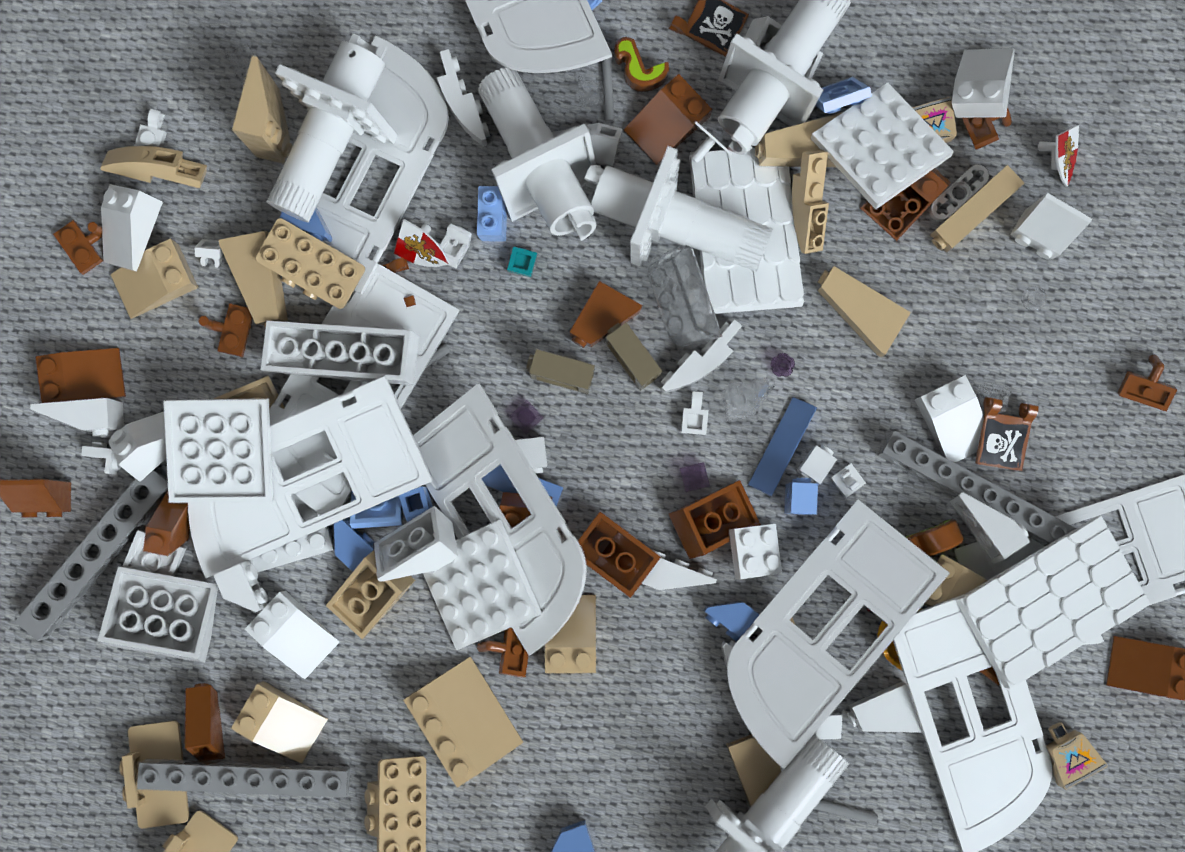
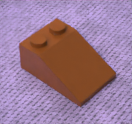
[624,74,712,166]
[35,348,126,403]
[0,479,71,518]
[669,480,761,559]
[578,512,661,598]
[1106,636,1185,701]

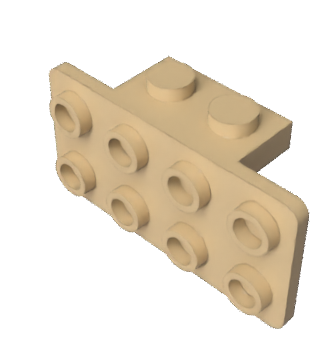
[256,218,365,309]
[120,720,190,829]
[364,756,426,852]
[163,810,238,852]

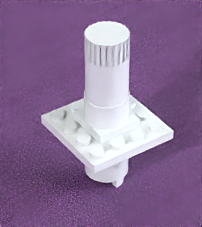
[718,0,851,155]
[267,34,398,223]
[478,67,596,241]
[585,146,773,272]
[705,735,849,852]

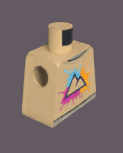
[913,96,957,143]
[1046,723,1108,790]

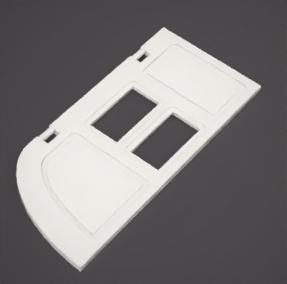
[465,0,612,73]
[316,36,449,294]
[269,258,460,515]
[188,376,433,578]
[413,384,586,656]
[953,474,1185,606]
[727,500,949,769]
[893,594,1052,852]

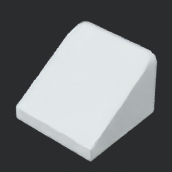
[815,713,842,740]

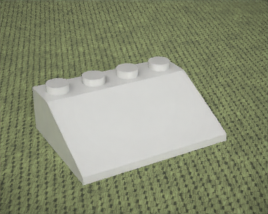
[98,567,218,663]

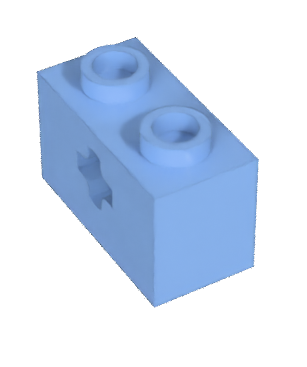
[477,186,507,242]
[784,478,818,515]

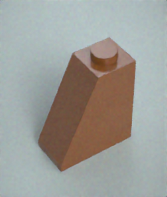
[569,281,643,348]
[143,491,190,556]
[185,683,225,761]

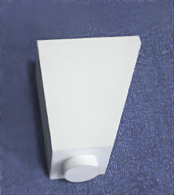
[847,681,923,732]

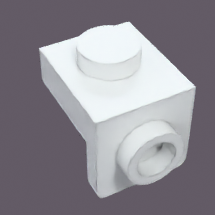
[439,224,472,268]
[81,442,121,475]

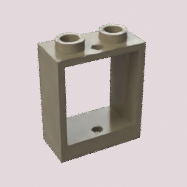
[605,322,662,391]
[526,349,595,394]

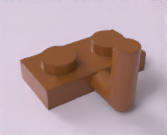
[962,107,1012,150]
[53,220,103,275]
[199,303,253,358]
[1117,354,1177,412]
[477,627,529,678]

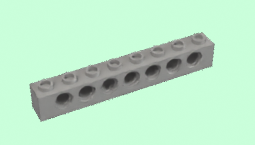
[877,430,1075,546]
[15,468,168,641]
[137,759,350,798]

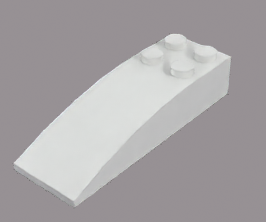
[261,321,419,385]

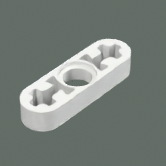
[929,165,989,222]

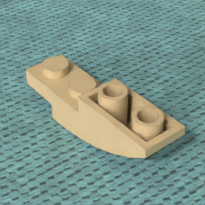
[101,146,207,188]
[792,150,829,254]

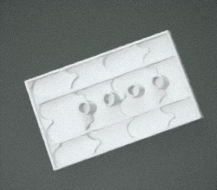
[689,148,804,314]
[955,516,1150,688]

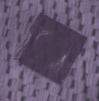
[509,400,544,435]
[679,462,710,492]

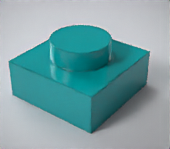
[507,246,538,278]

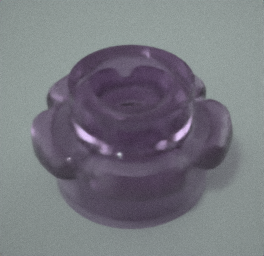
[770,353,795,377]

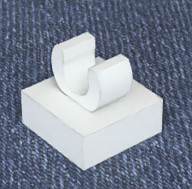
[194,239,223,268]
[830,463,866,498]

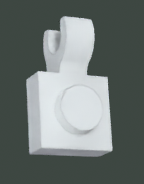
[134,109,167,148]
[681,391,709,435]

